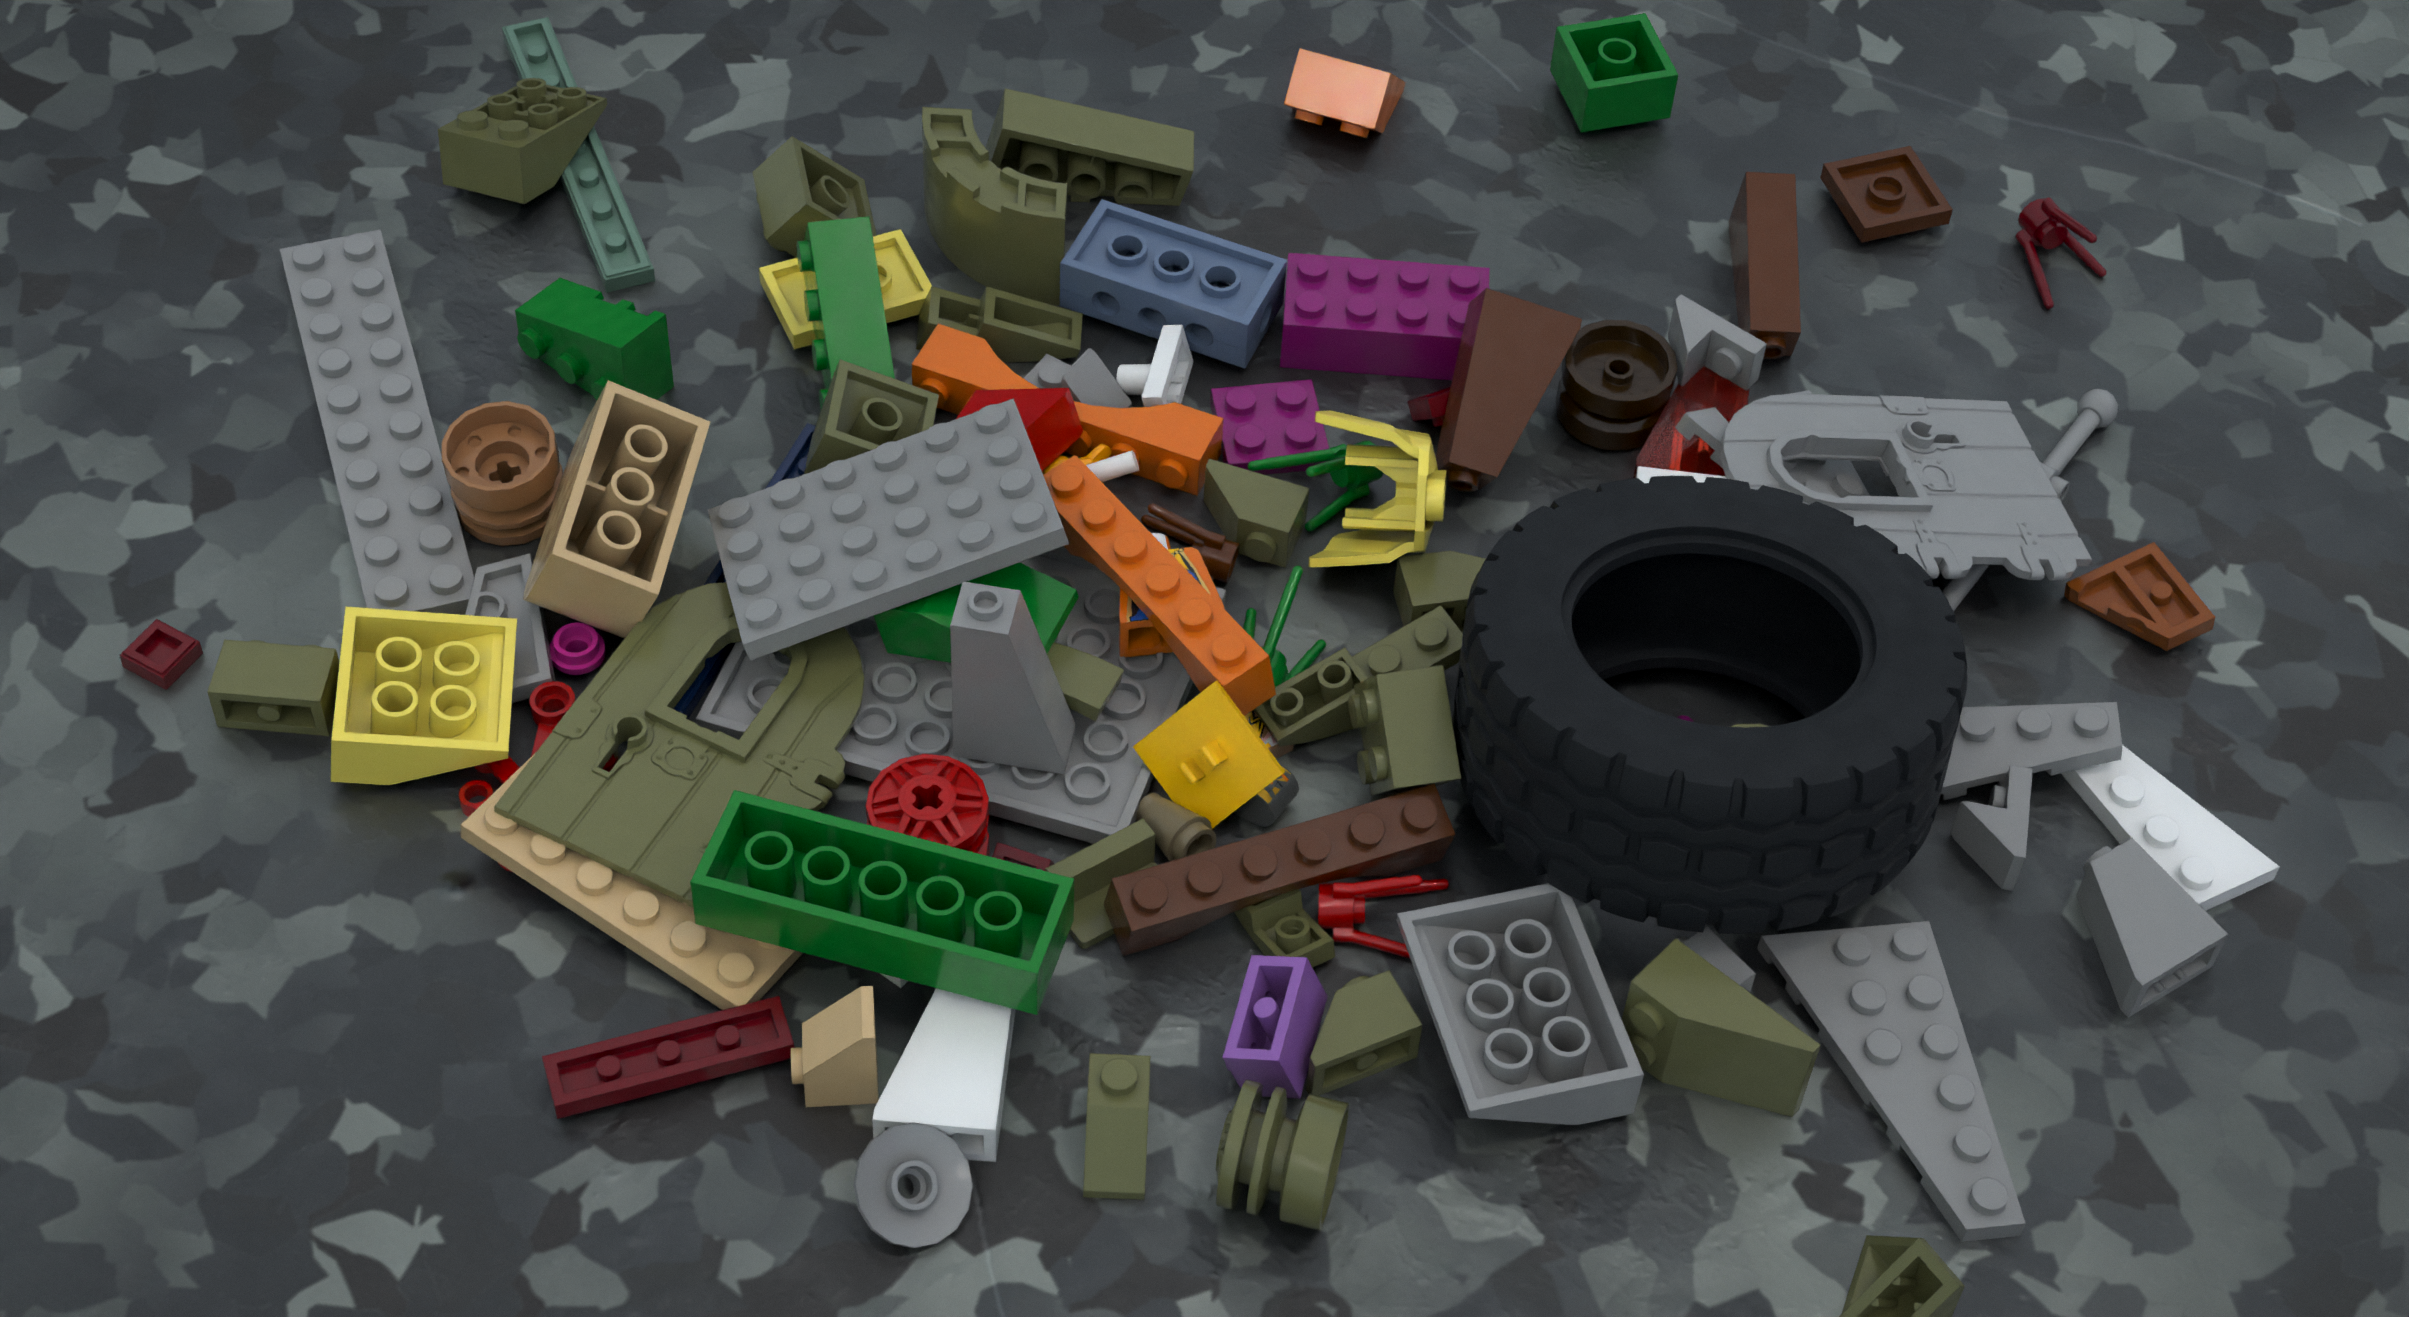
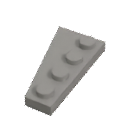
[1941,702,2122,800]

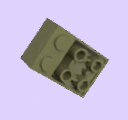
[438,78,607,204]

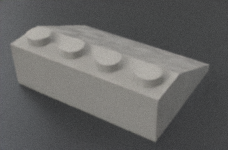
[1396,883,1644,1125]

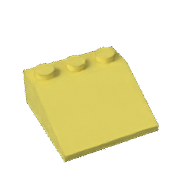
[331,606,517,785]

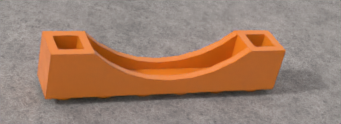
[912,323,1224,496]
[1043,455,1276,716]

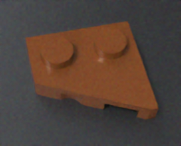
[2064,542,2215,651]

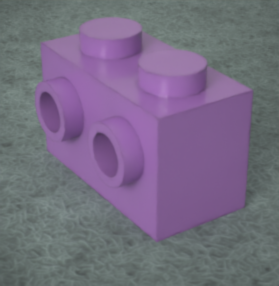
[1222,955,1328,1099]

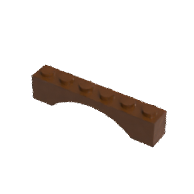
[1104,784,1456,956]

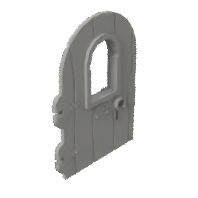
[1720,394,2092,581]

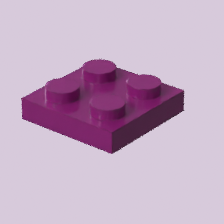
[1210,379,1329,475]

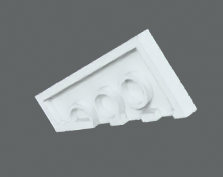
[2061,745,2280,911]

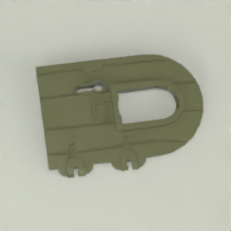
[494,582,864,908]

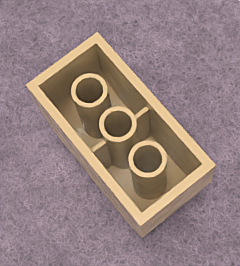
[523,380,710,639]

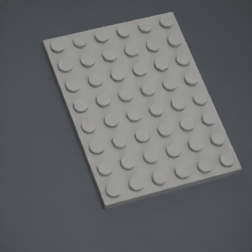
[696,546,1226,844]

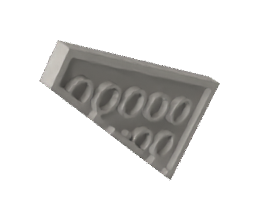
[1757,921,2026,1242]

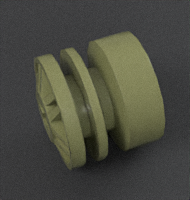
[1216,1079,1350,1231]

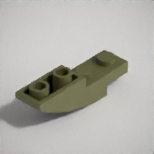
[1254,605,1463,746]

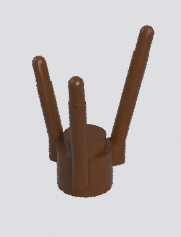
[1141,503,1240,584]

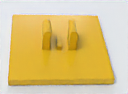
[1133,680,1285,829]

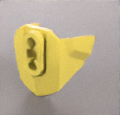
[1308,410,1446,567]

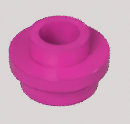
[549,622,606,675]

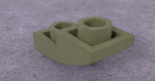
[1047,643,1124,722]
[1235,889,1335,968]

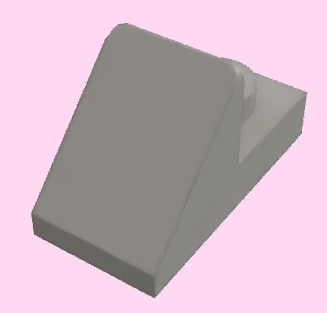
[1668,294,1767,391]
[1024,348,1132,408]
[1950,765,2033,891]

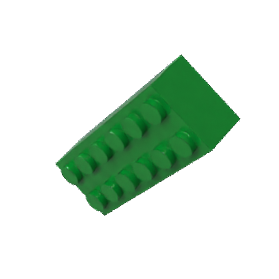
[690,790,1074,1015]

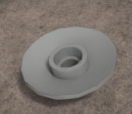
[853,1122,973,1248]

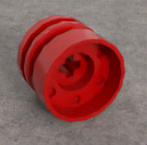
[866,754,989,856]

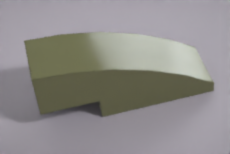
[916,286,1083,362]

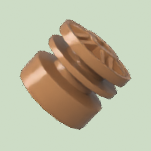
[441,401,563,546]

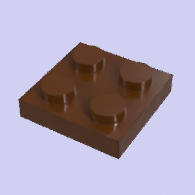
[1820,146,1953,242]

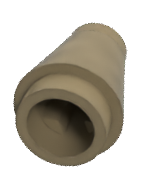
[1137,793,1217,861]

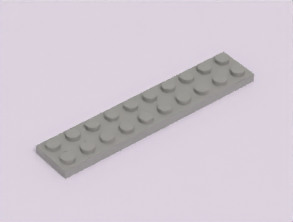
[280,229,474,615]

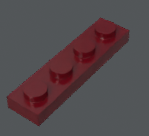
[542,996,795,1119]

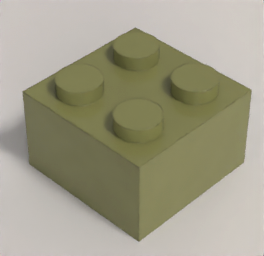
[1348,665,1461,796]

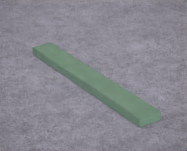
[502,17,655,293]

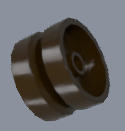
[1556,320,1678,451]

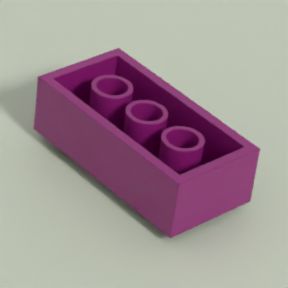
[1280,253,1490,380]

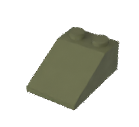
[1622,938,1821,1117]

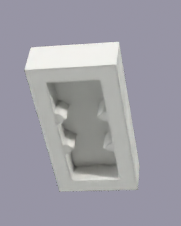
[1116,325,1194,407]

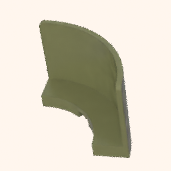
[922,107,1067,306]

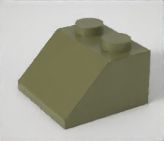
[752,136,877,258]
[804,359,939,474]

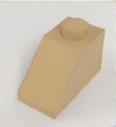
[791,986,879,1107]

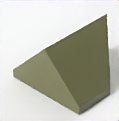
[1839,1235,1965,1317]

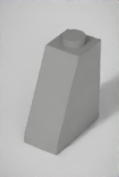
[2076,838,2228,1018]

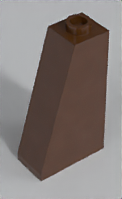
[1729,172,1801,359]
[1436,288,1582,492]

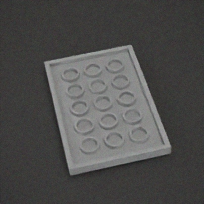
[708,398,1069,661]

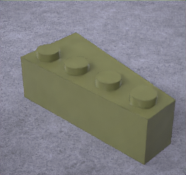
[985,88,1194,206]

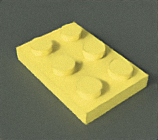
[759,229,932,350]

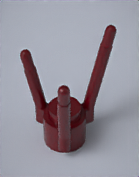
[2015,197,2107,309]

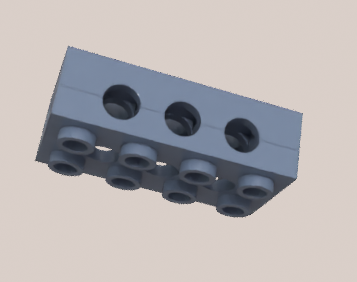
[1060,199,1287,368]

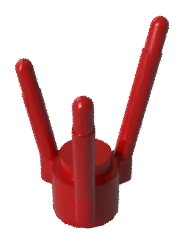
[1318,875,1449,959]

